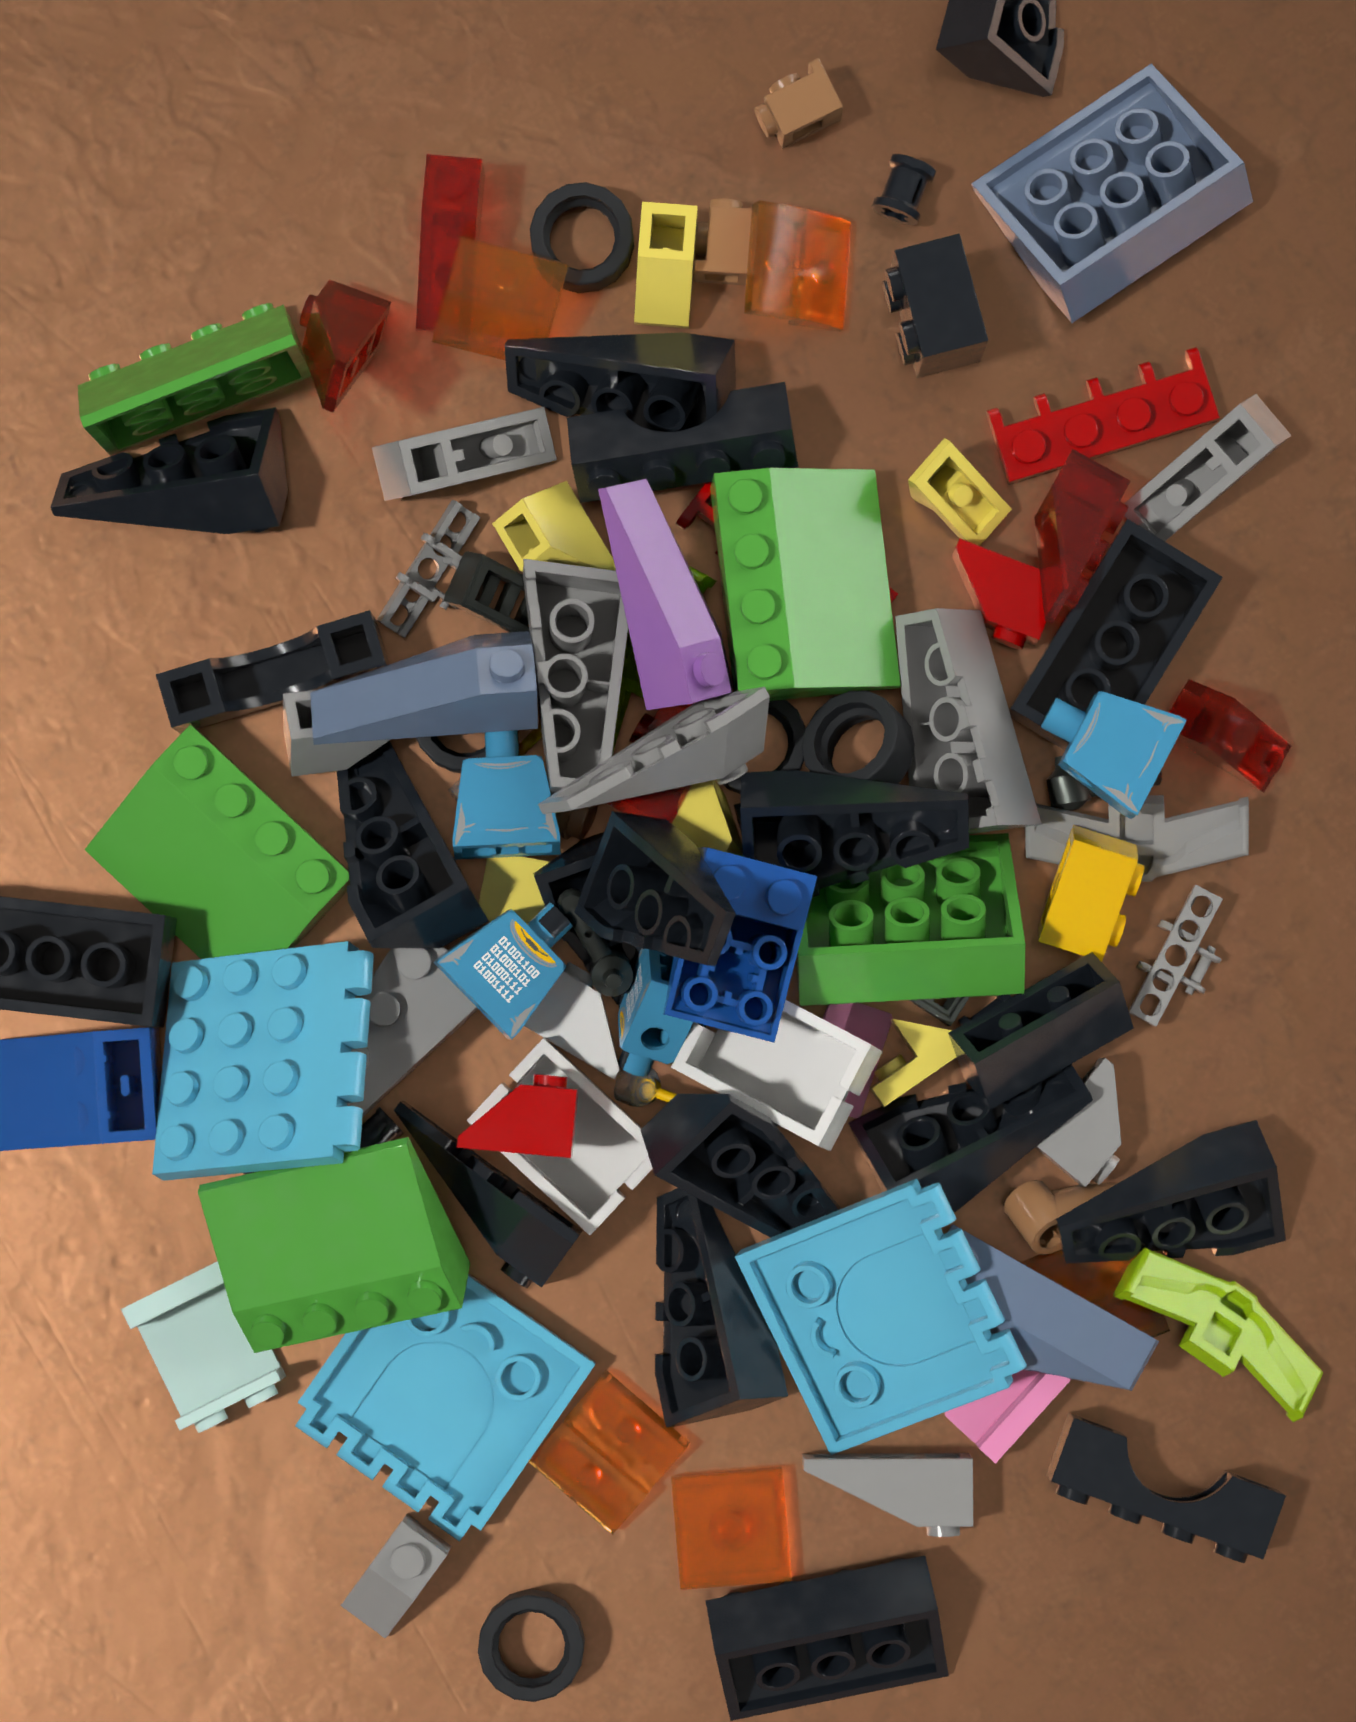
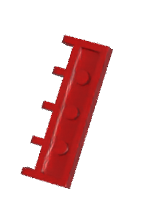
[986,347,1220,485]

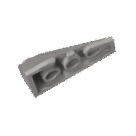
[538,686,770,814]

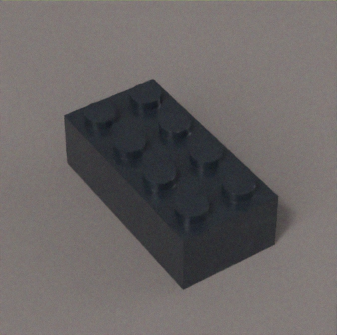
[1009,519,1223,751]
[0,896,177,1028]

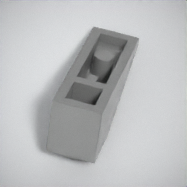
[1118,394,1291,541]
[372,407,557,501]
[802,1453,973,1537]

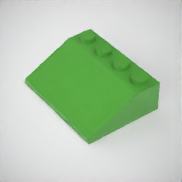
[78,303,313,456]
[710,468,901,701]
[84,724,350,959]
[796,833,1026,1006]
[198,1137,470,1353]

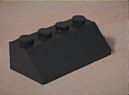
[706,1556,949,1721]

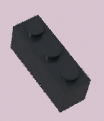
[948,952,1134,1110]

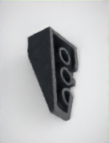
[504,332,736,432]
[337,741,488,948]
[848,1064,1093,1212]
[640,1093,841,1238]
[394,1101,583,1288]
[1056,1120,1286,1264]
[655,1188,788,1428]

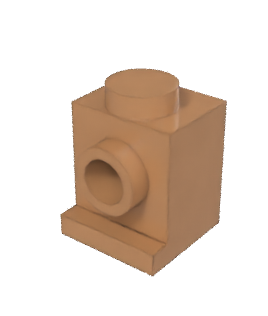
[754,58,843,149]
[694,198,754,286]

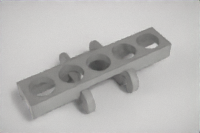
[377,500,481,638]
[1128,885,1223,1027]

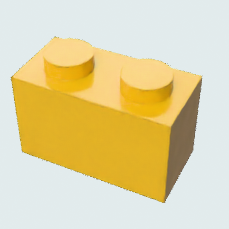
[1038,825,1144,962]

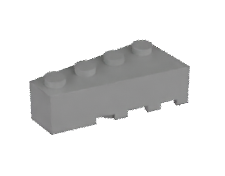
[523,559,628,804]
[895,608,1042,834]
[347,947,478,1117]

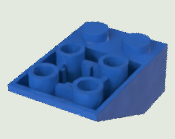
[663,847,817,1043]
[0,1027,162,1151]

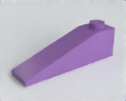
[598,479,733,710]

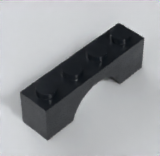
[567,382,798,503]
[156,610,389,734]
[1046,1413,1286,1563]

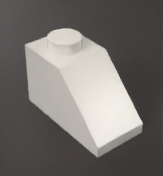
[524,962,620,1079]

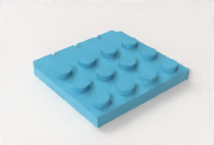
[152,941,374,1181]
[735,1178,1027,1455]
[295,1274,596,1542]

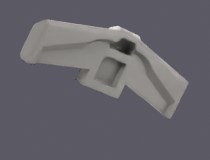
[1025,795,1249,882]

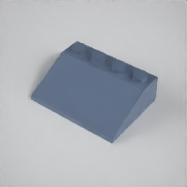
[971,63,1253,323]

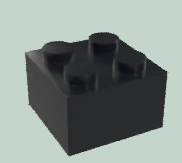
[882,233,988,378]

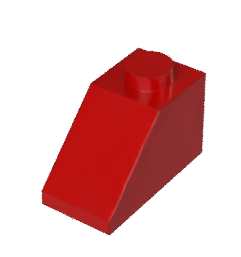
[952,538,1063,650]
[457,1074,579,1158]

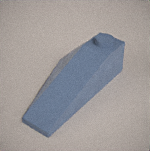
[310,631,538,745]
[948,1224,1159,1391]

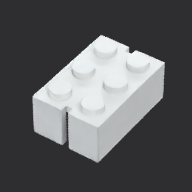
[671,1000,883,1151]
[467,1038,652,1235]

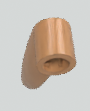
[1004,1180,1118,1255]

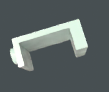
[121,1261,286,1433]

